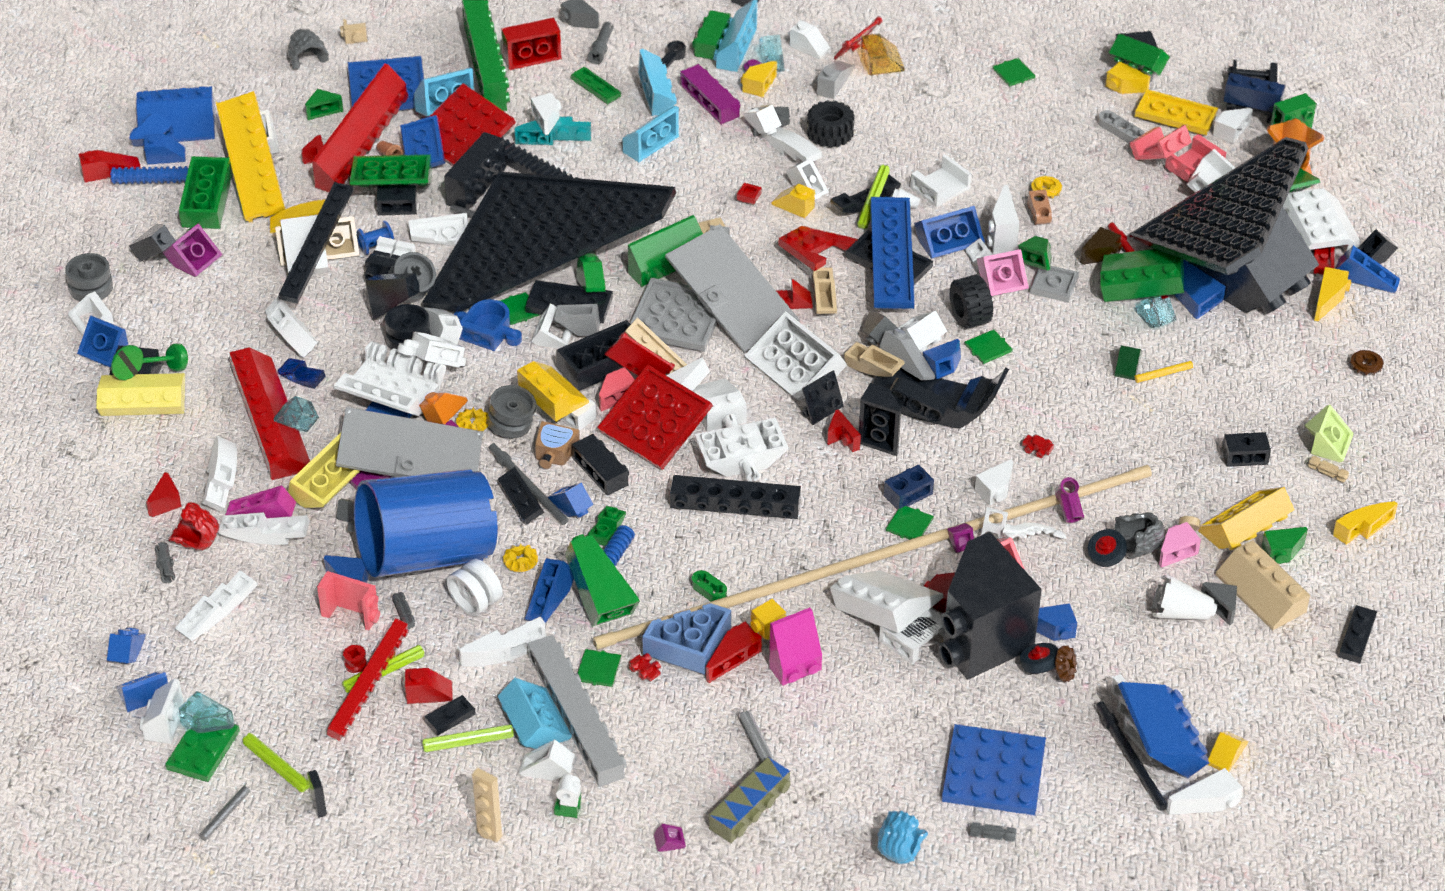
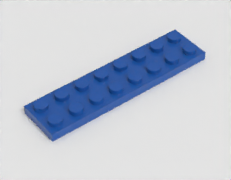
[871,197,915,309]

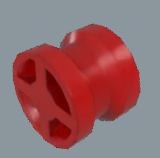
[343,645,367,673]

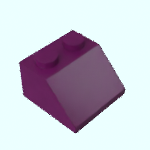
[163,223,223,277]

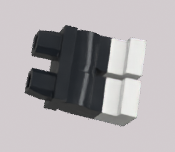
[364,236,415,280]

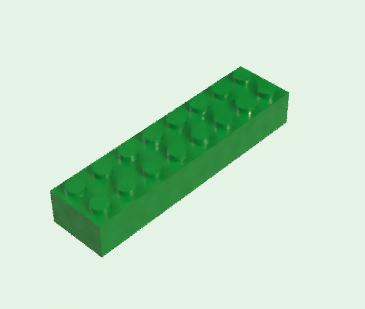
[462,0,510,111]

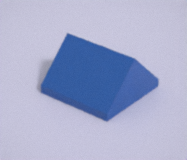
[77,315,128,367]
[116,671,168,713]

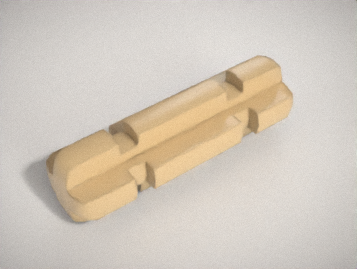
[1308,456,1349,482]

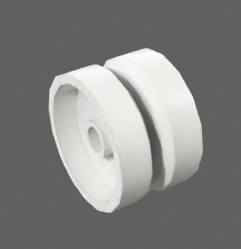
[447,559,503,616]

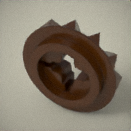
[1350,350,1384,376]
[1055,645,1078,682]

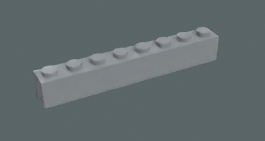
[528,635,627,787]

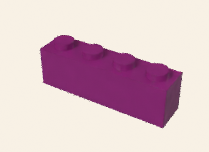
[680,64,741,125]

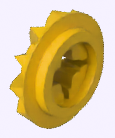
[1031,176,1062,199]
[456,407,488,431]
[503,543,538,572]

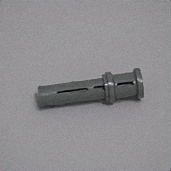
[587,22,614,64]

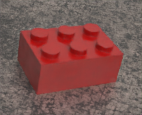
[501,17,562,70]

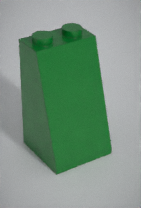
[565,534,640,627]

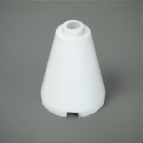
[1152,574,1217,620]

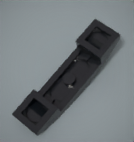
[830,174,901,213]

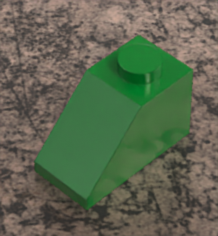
[1018,235,1052,271]
[576,253,606,292]
[1261,527,1308,564]

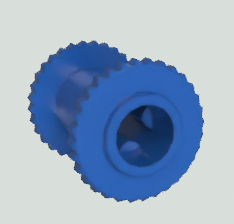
[357,221,394,255]

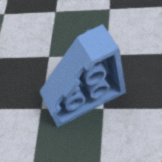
[643,603,731,675]

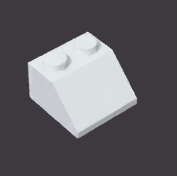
[898,310,947,352]
[140,679,185,744]

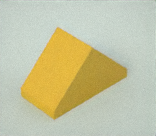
[1207,731,1248,772]

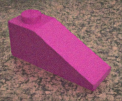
[225,485,296,518]

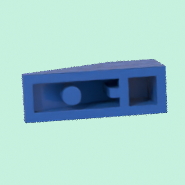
[1335,245,1400,293]
[525,558,574,623]

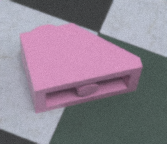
[1159,522,1201,568]

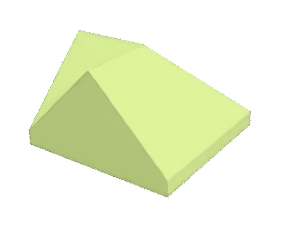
[1304,405,1354,462]

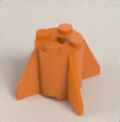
[1267,119,1324,187]

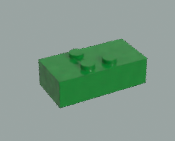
[178,156,232,229]

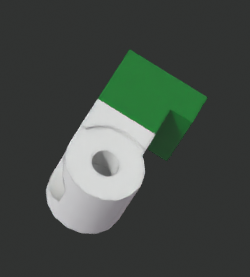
[554,775,582,818]

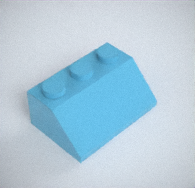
[638,49,677,116]
[414,68,474,116]
[623,106,679,162]
[498,678,572,749]

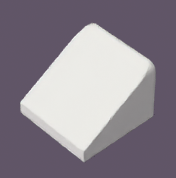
[964,238,993,263]

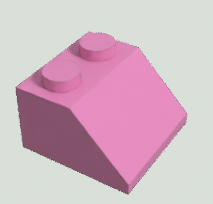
[977,249,1029,296]

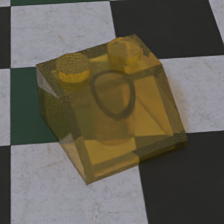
[861,34,905,76]

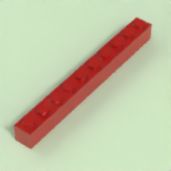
[327,618,409,741]

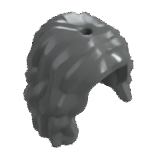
[288,28,329,70]
[1114,512,1165,559]

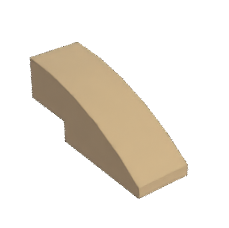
[812,267,837,314]
[844,342,905,377]

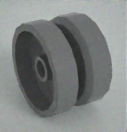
[388,252,436,303]
[65,253,113,302]
[487,385,536,439]

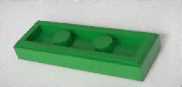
[571,66,621,105]

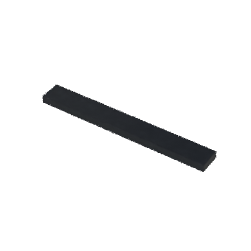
[278,182,353,304]

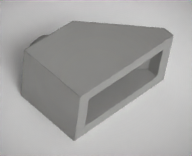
[555,304,600,336]

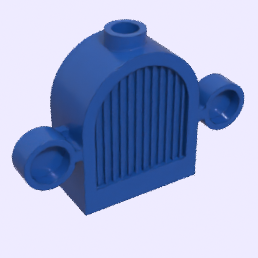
[453,299,522,351]

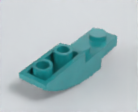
[515,117,592,145]

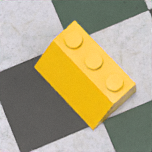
[517,361,589,422]

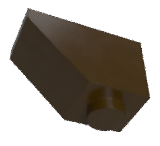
[1080,227,1122,265]

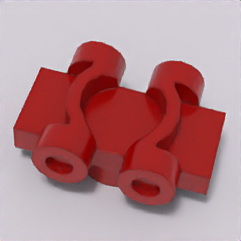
[1022,434,1054,458]
[629,653,661,682]

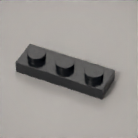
[498,467,544,524]
[1339,605,1378,664]

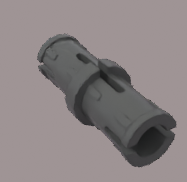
[155,542,176,583]

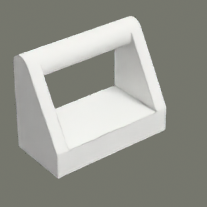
[68,292,114,336]
[531,303,572,349]

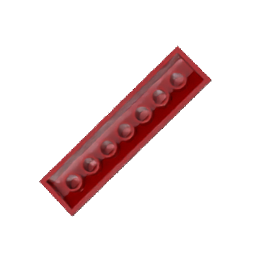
[312,63,408,192]
[229,347,310,480]

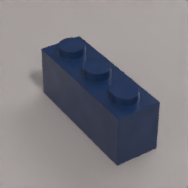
[1223,73,1286,112]

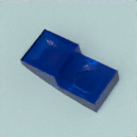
[277,358,326,389]

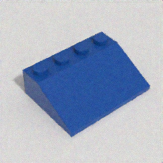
[136,86,215,142]
[1118,682,1209,778]

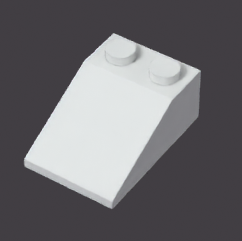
[987,185,1019,255]
[281,215,328,275]
[693,378,747,432]

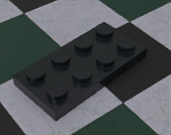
[846,230,933,285]
[526,280,613,323]

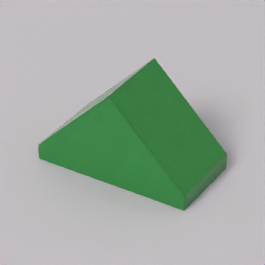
[305,88,344,120]

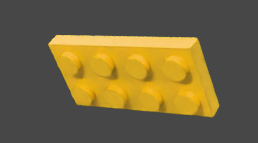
[1135,89,1218,136]

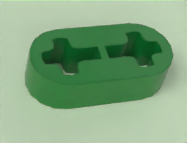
[692,570,727,602]

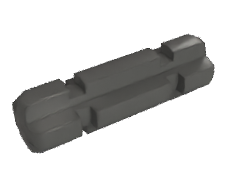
[392,592,416,629]
[970,822,1017,842]

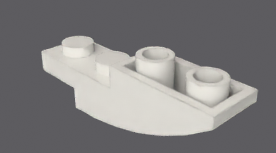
[265,297,317,357]
[202,436,237,511]
[219,513,310,545]
[458,617,546,667]

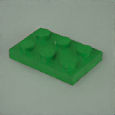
[165,713,240,782]

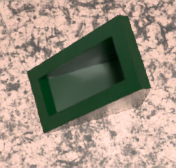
[1115,345,1143,380]

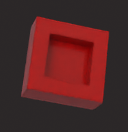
[737,182,762,205]

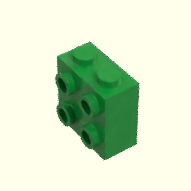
[1271,93,1317,128]

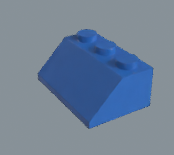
[914,206,985,259]

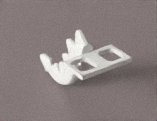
[981,507,1066,539]

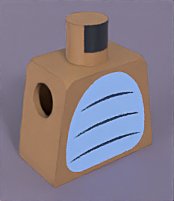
[535,421,580,469]

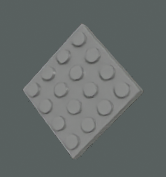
[630,278,718,352]

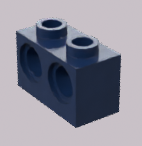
[884,464,934,510]

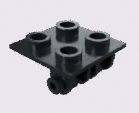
[801,370,844,425]

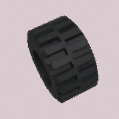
[807,100,855,148]
[949,274,993,329]

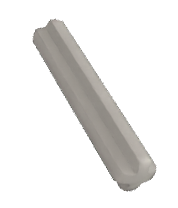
[740,710,774,763]

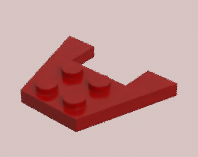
[778,226,858,271]

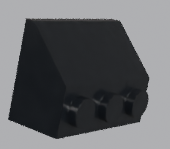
[859,383,901,456]

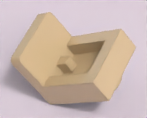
[340,19,368,44]

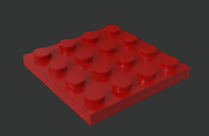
[429,83,516,166]
[597,364,713,470]

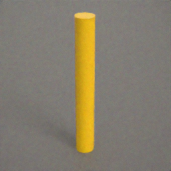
[1135,361,1193,383]

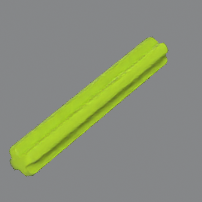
[857,164,890,229]
[342,645,424,693]
[422,724,514,752]
[242,733,310,793]

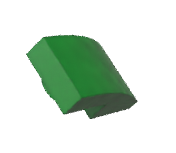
[588,506,626,546]

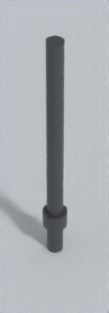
[489,443,569,525]

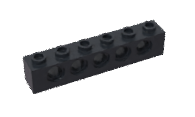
[670,475,801,519]

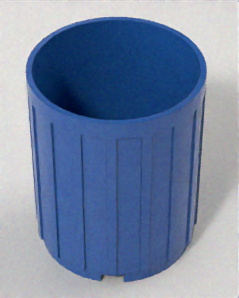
[354,469,498,577]

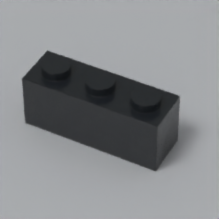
[572,434,629,496]

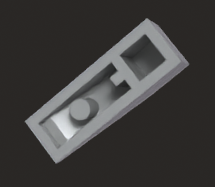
[817,61,855,99]
[879,328,935,380]

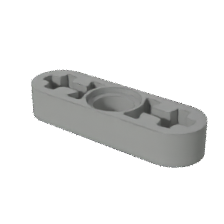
[1098,110,1145,144]

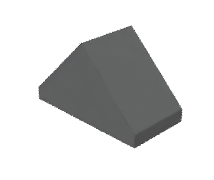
[1201,582,1237,625]

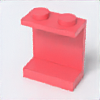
[1129,125,1192,160]
[1165,134,1226,183]
[317,571,380,631]

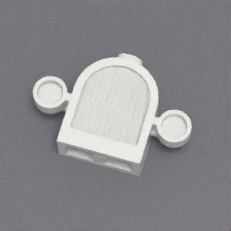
[397,332,467,367]

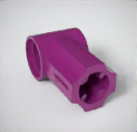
[1055,477,1084,523]

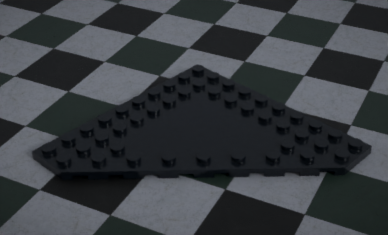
[1129,137,1308,275]
[422,171,677,312]

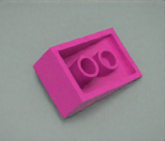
[769,607,822,686]

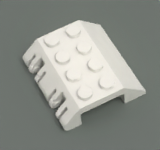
[1283,188,1361,253]
[334,341,446,416]

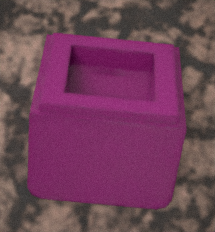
[947,523,974,553]
[654,823,686,852]

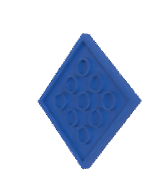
[348,56,424,110]
[942,724,1046,816]

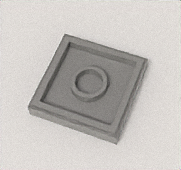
[1030,266,1079,303]

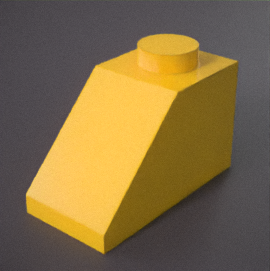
[741,61,777,97]
[1105,62,1150,94]
[772,183,815,218]
[750,598,786,640]

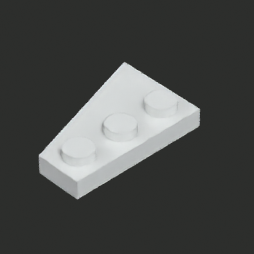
[408,213,468,246]

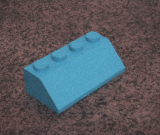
[714,0,757,72]

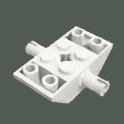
[695,414,788,482]

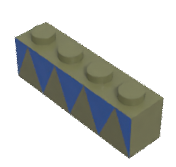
[709,757,791,843]

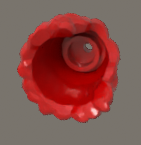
[168,502,219,550]

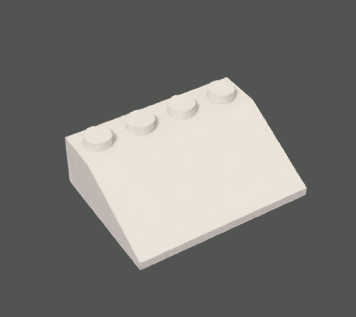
[744,311,847,401]
[830,570,944,633]

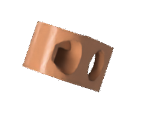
[1027,189,1052,225]

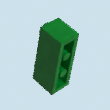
[692,10,731,60]
[1109,34,1170,76]

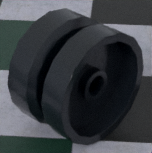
[385,304,430,350]

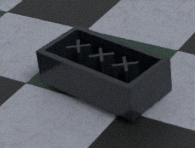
[444,132,507,209]
[556,320,631,391]

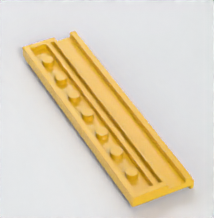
[215,91,286,223]

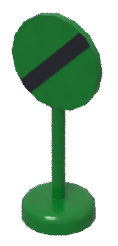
[111,343,188,380]

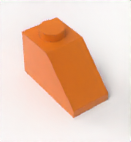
[419,392,468,425]

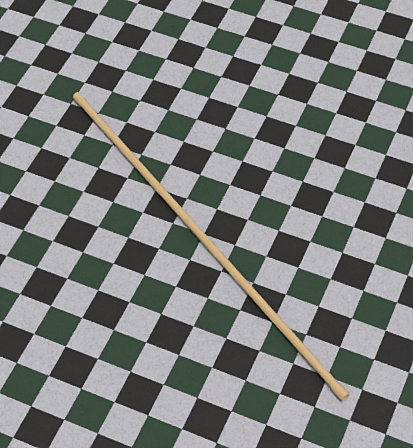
[593,465,1152,650]

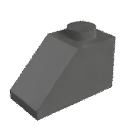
[560,0,599,29]
[863,309,899,346]

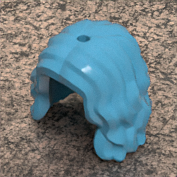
[877,811,928,864]

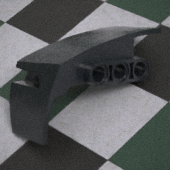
[873,367,1009,429]

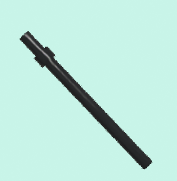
[1096,701,1167,811]

